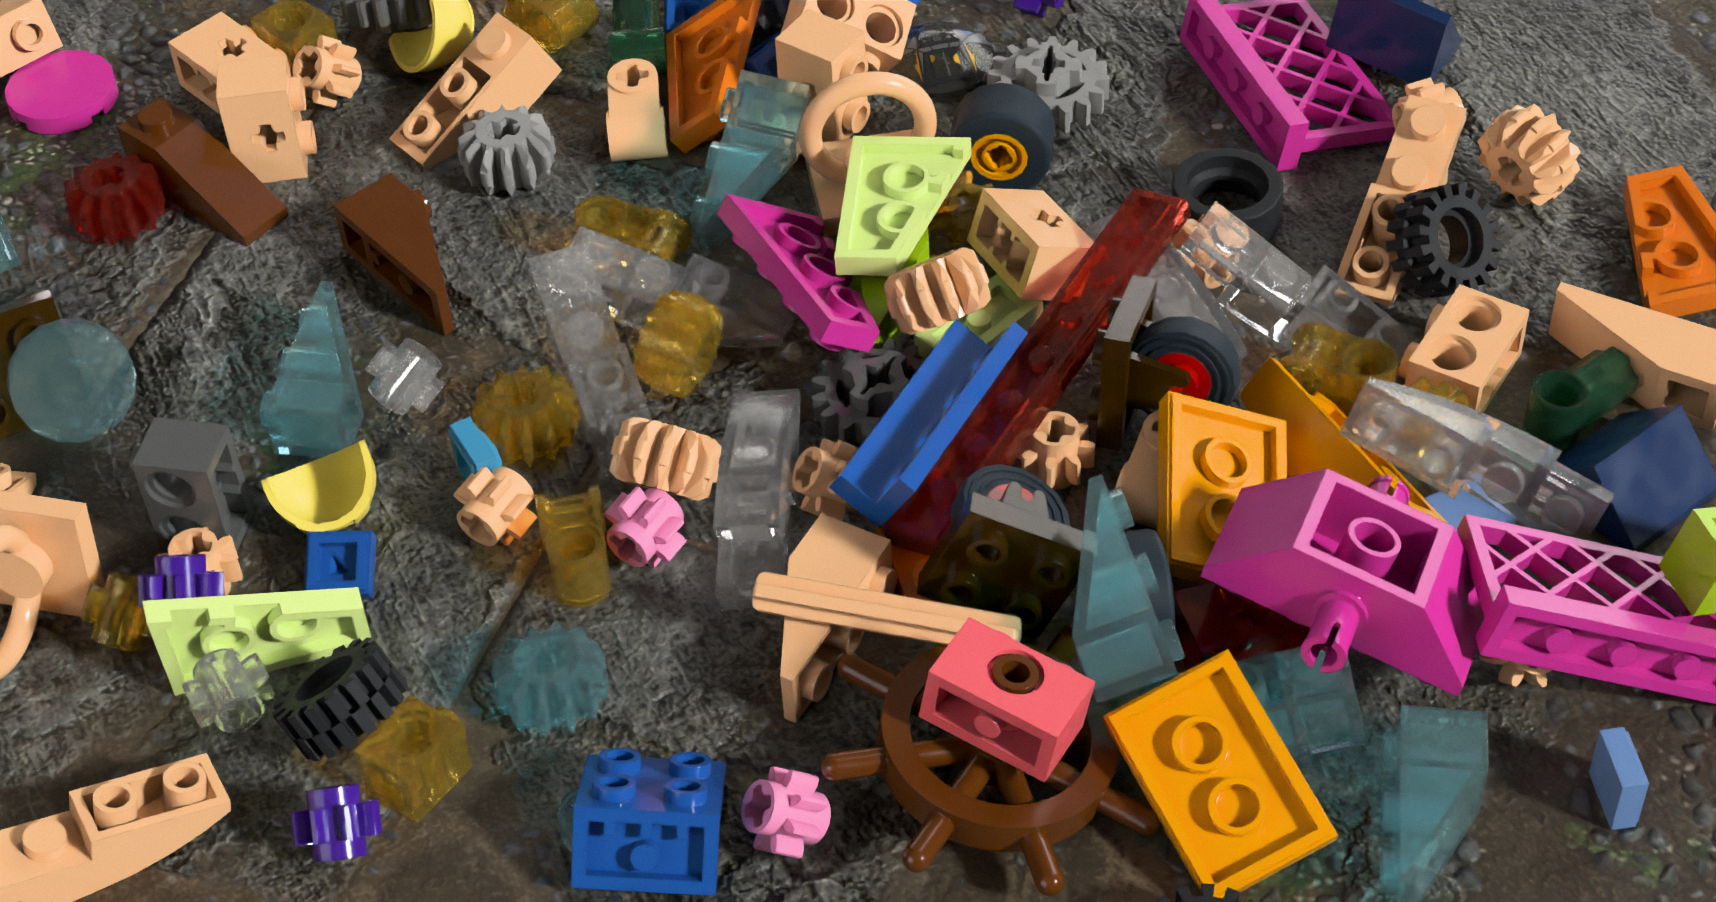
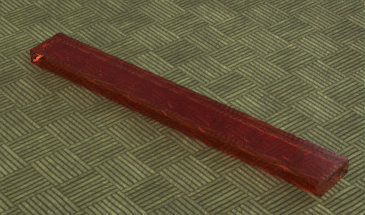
[882,188,1191,556]

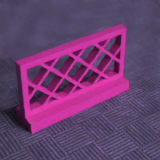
[1179,0,1395,171]
[1457,514,1716,704]

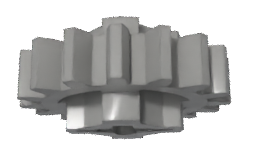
[987,36,1110,133]

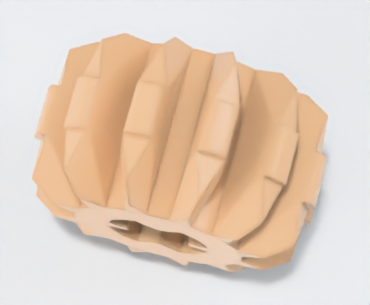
[1477,104,1581,206]
[883,247,991,335]
[609,417,722,501]

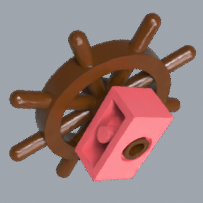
[821,617,1162,896]

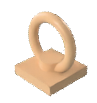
[799,71,938,237]
[0,490,110,679]

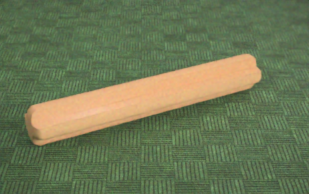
[752,571,1022,646]

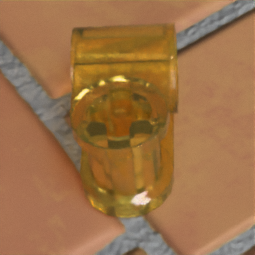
[502,0,599,53]
[574,195,692,288]
[1278,322,1398,423]
[534,484,612,608]

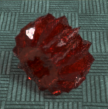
[64,151,166,246]

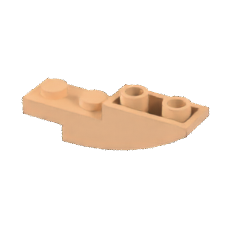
[1332,94,1466,307]
[0,753,231,902]

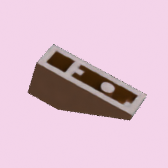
[117,97,289,247]
[333,173,455,336]

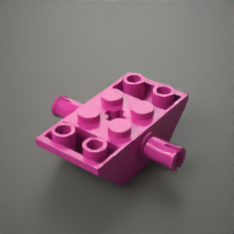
[1200,469,1484,697]

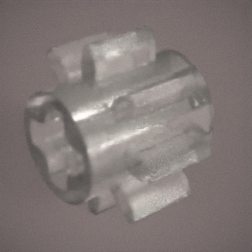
[365,338,445,415]
[182,648,275,733]

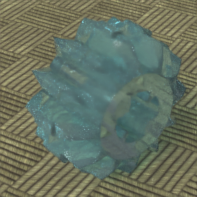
[492,620,609,739]

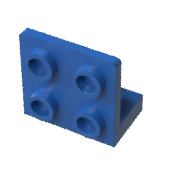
[571,748,726,896]

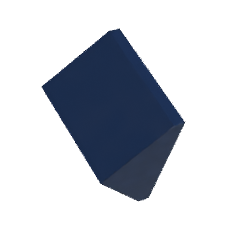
[1325,0,1461,83]
[1532,404,1716,552]

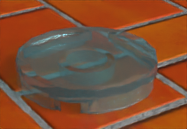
[7,318,137,443]

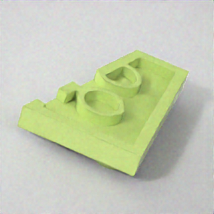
[834,136,972,276]
[142,587,371,696]

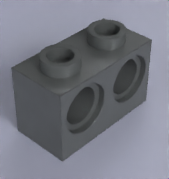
[130,417,255,552]

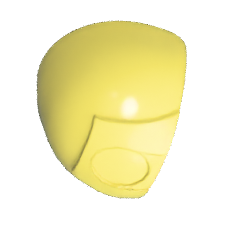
[388,0,475,73]
[261,439,376,534]

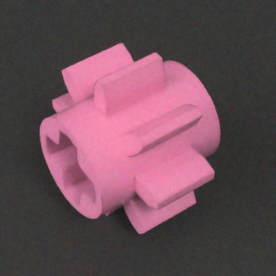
[604,487,687,568]
[741,766,831,859]

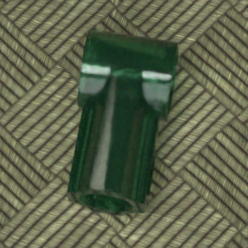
[608,0,667,76]
[1520,346,1639,456]

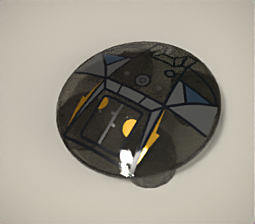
[888,22,995,99]

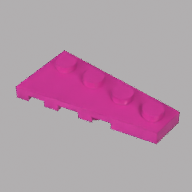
[717,194,880,352]

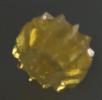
[632,289,725,399]
[472,362,580,468]

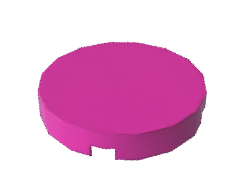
[5,50,119,134]

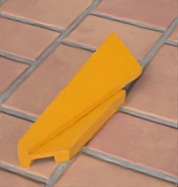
[1240,356,1448,523]

